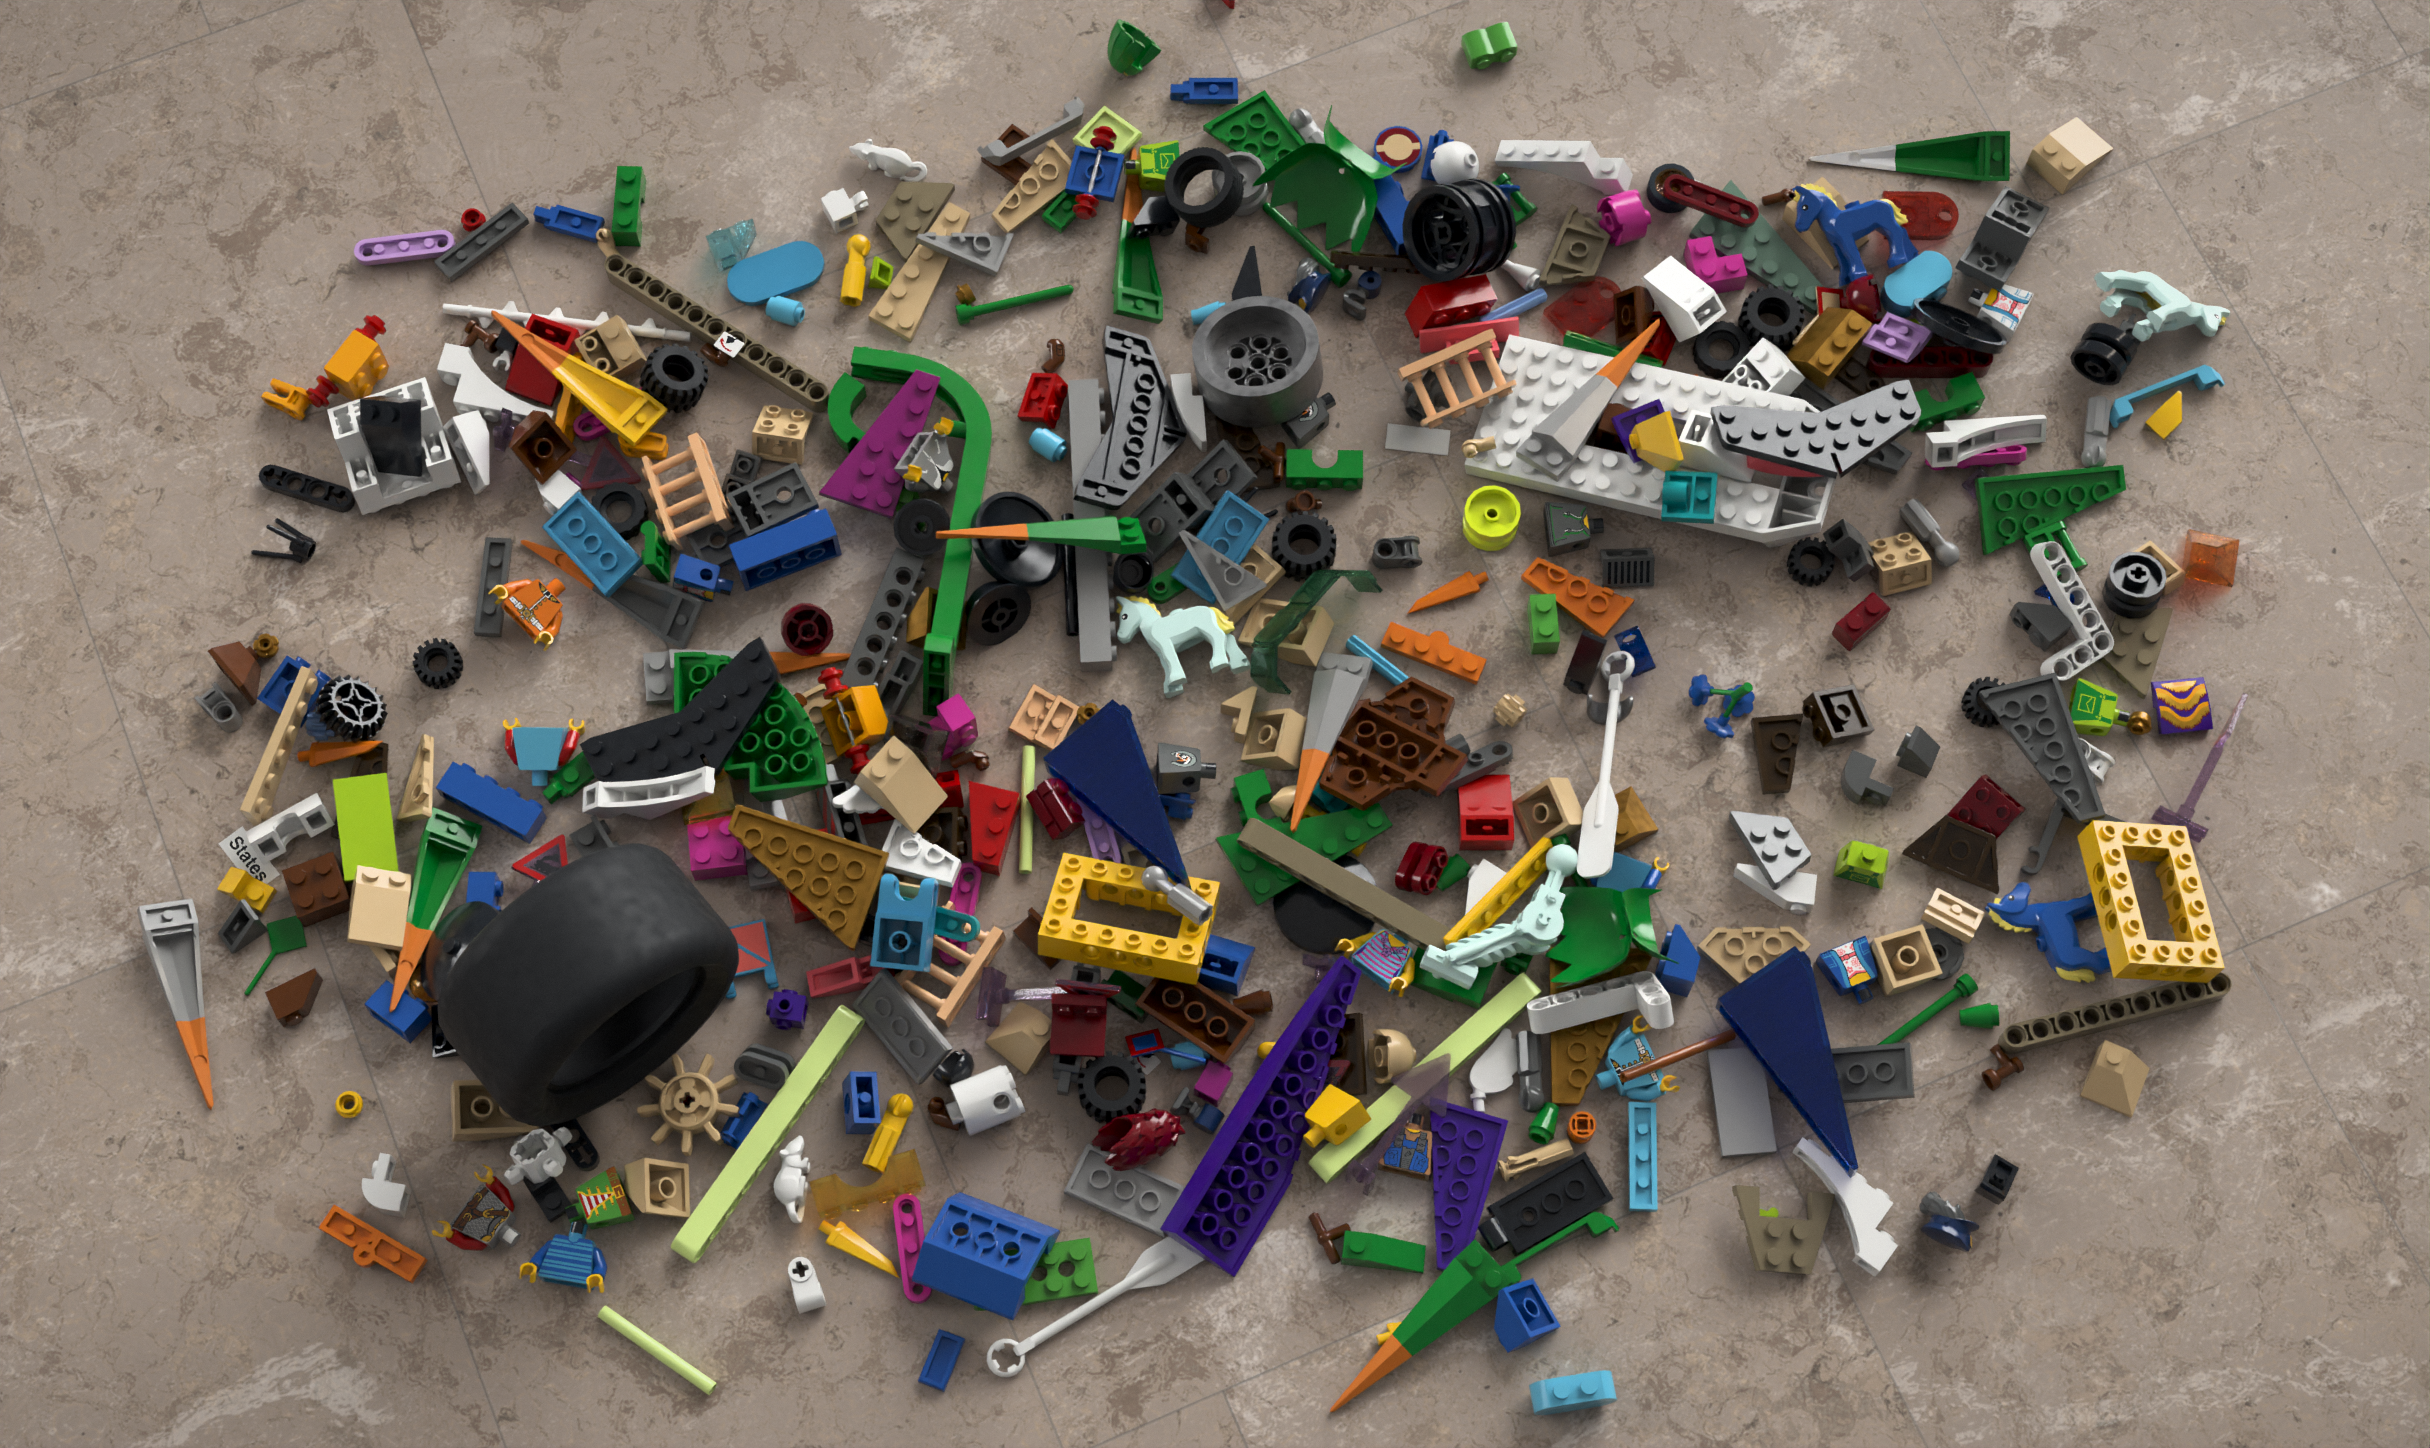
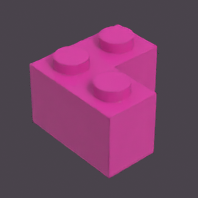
[1683,236,1748,294]
[916,693,978,763]

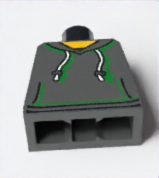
[1543,502,1604,557]

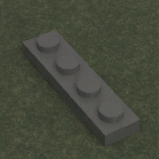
[434,202,529,282]
[474,537,513,637]

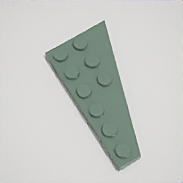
[1689,180,1823,315]

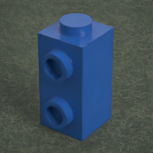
[466,872,504,912]

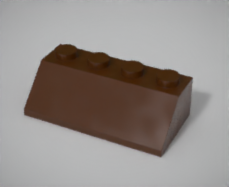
[1135,977,1255,1065]

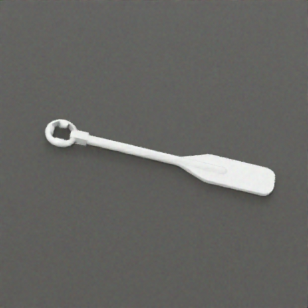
[1577,651,1635,878]
[987,1236,1205,1378]

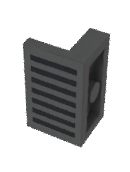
[1600,548,1655,588]

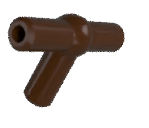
[1762,188,1796,206]
[1258,442,1286,482]
[1308,1212,1351,1264]

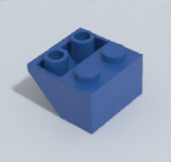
[1654,924,1700,997]
[1197,934,1255,996]

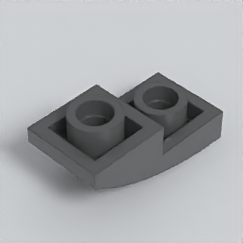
[722,449,763,501]

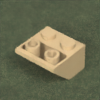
[574,315,647,379]

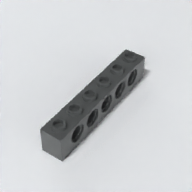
[840,547,926,689]

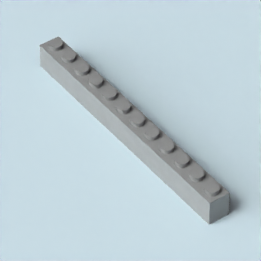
[1068,379,1117,672]

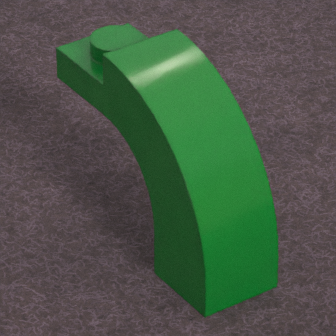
[828,372,867,454]

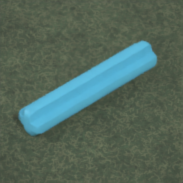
[1346,635,1409,686]

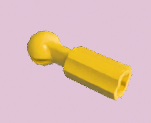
[840,234,871,307]
[862,1093,914,1174]

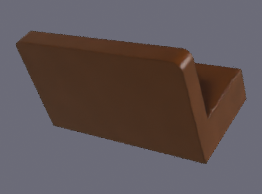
[1013,907,1062,970]

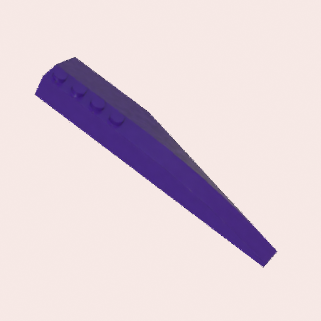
[1160,956,1362,1277]

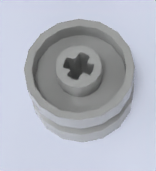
[1212,151,1268,216]

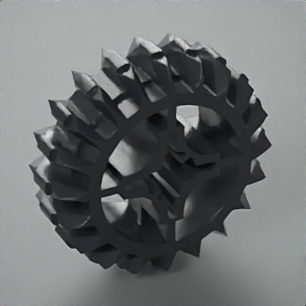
[315,674,388,743]

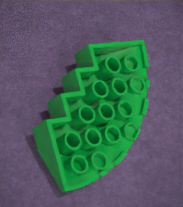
[674,652,828,802]

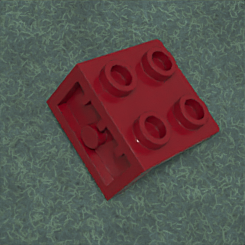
[1947,774,2026,840]
[1050,993,1107,1057]

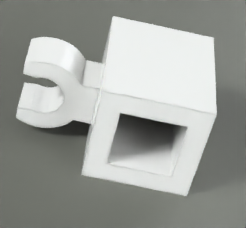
[821,188,869,233]

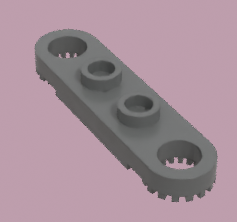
[1419,741,1513,798]

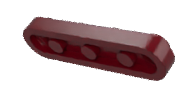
[1663,174,1759,228]

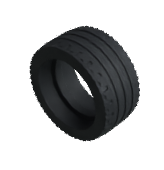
[1164,147,1244,228]

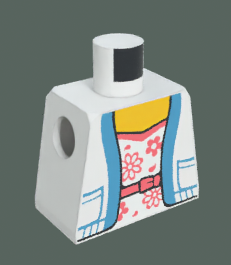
[1968,284,2034,342]

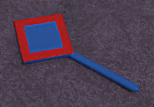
[1125,1028,1206,1063]

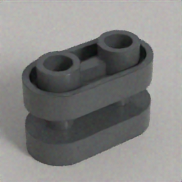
[734,1043,796,1089]

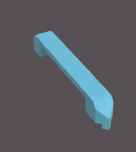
[2109,365,2225,428]

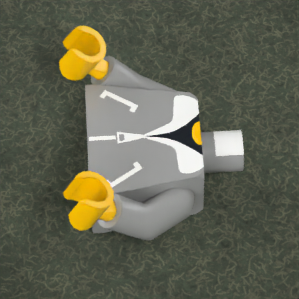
[894,416,954,494]

